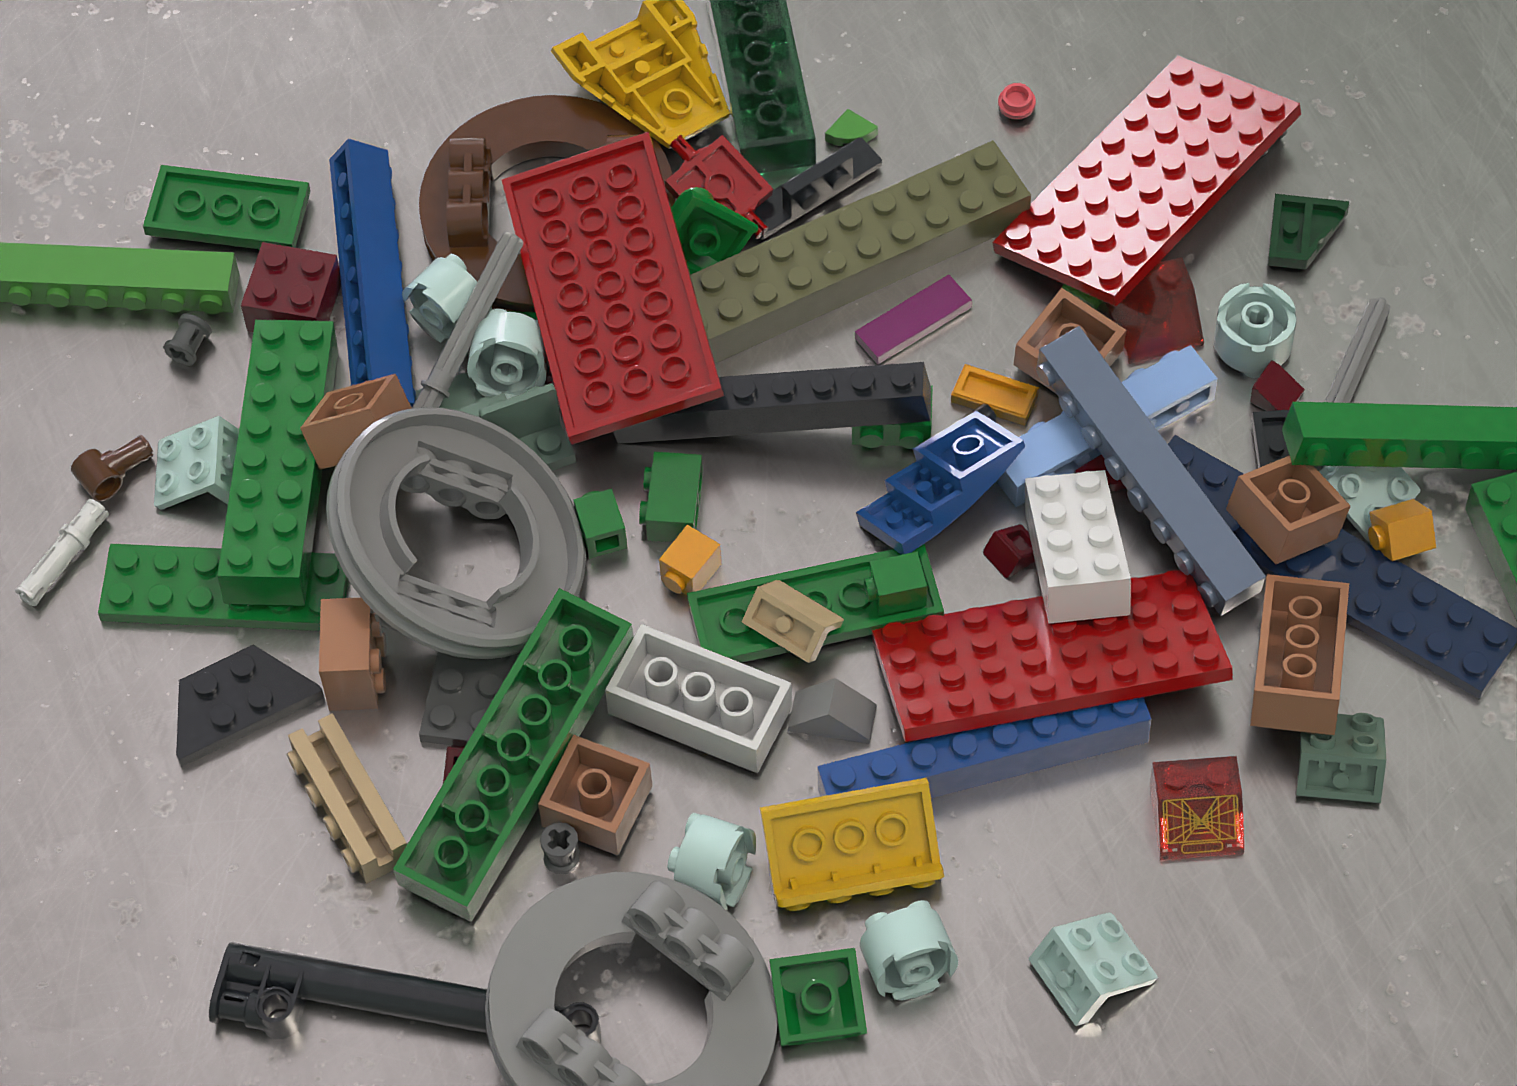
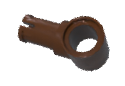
[71,435,153,502]

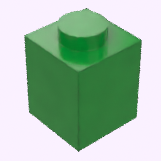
[573,488,628,559]
[864,551,927,616]

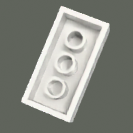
[1025,470,1131,624]
[605,624,792,773]

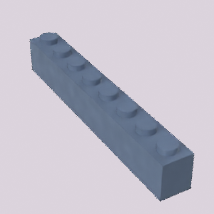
[1036,326,1266,616]

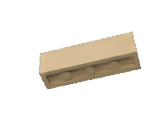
[286,713,407,884]

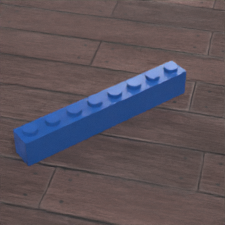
[329,139,416,408]
[817,697,1152,798]

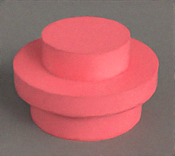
[998,83,1036,119]

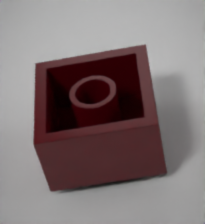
[241,242,341,332]

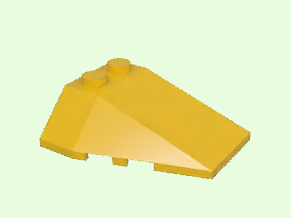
[551,0,730,149]

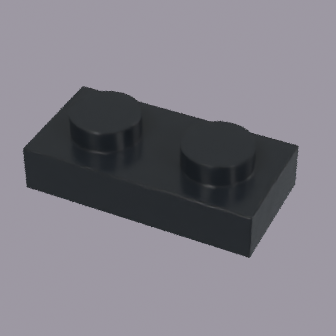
[1251,410,1290,468]

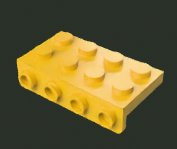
[760,778,944,911]

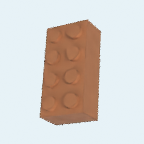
[1250,574,1349,735]

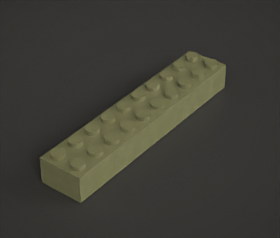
[690,140,1031,364]

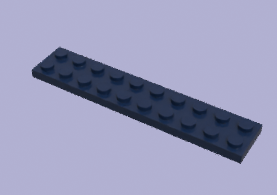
[1168,435,1517,699]

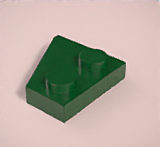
[1267,193,1349,269]

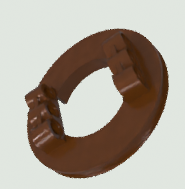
[419,95,676,312]

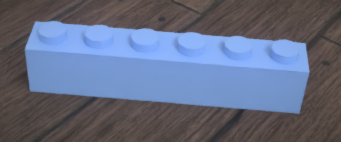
[996,345,1218,507]

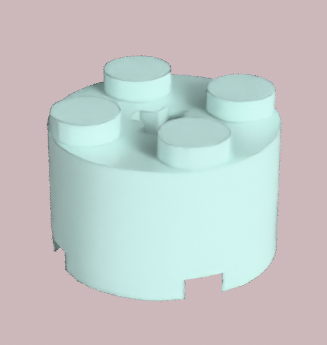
[402,254,492,343]
[1214,283,1296,378]
[467,309,548,399]
[667,813,756,910]
[860,900,958,1000]

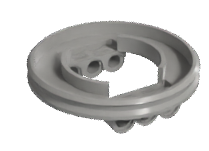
[326,407,586,659]
[485,872,777,1086]

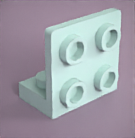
[154,416,239,510]
[1319,466,1420,544]
[1028,912,1158,1026]

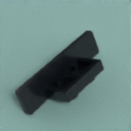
[754,138,882,240]

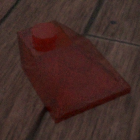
[1105,257,1204,364]

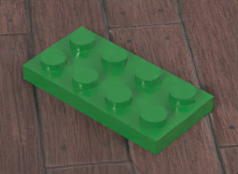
[143,165,311,249]

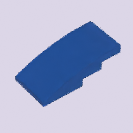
[856,410,1025,554]

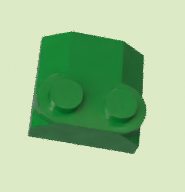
[671,187,758,275]
[769,948,867,1046]

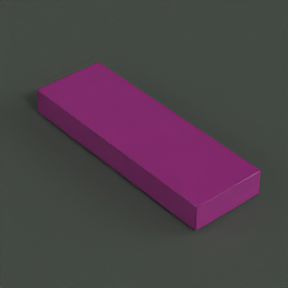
[855,274,972,365]

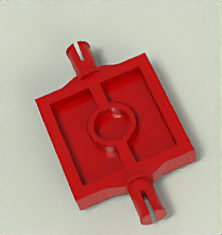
[665,135,773,239]

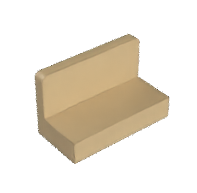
[742,580,844,663]

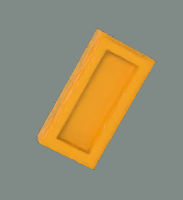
[951,364,1039,426]

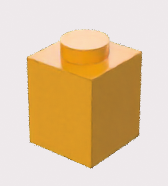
[1368,499,1436,561]
[659,525,722,595]

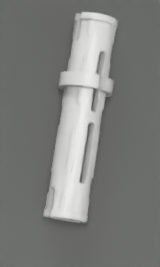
[15,499,109,606]

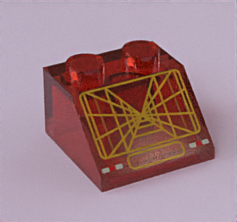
[1150,756,1245,860]

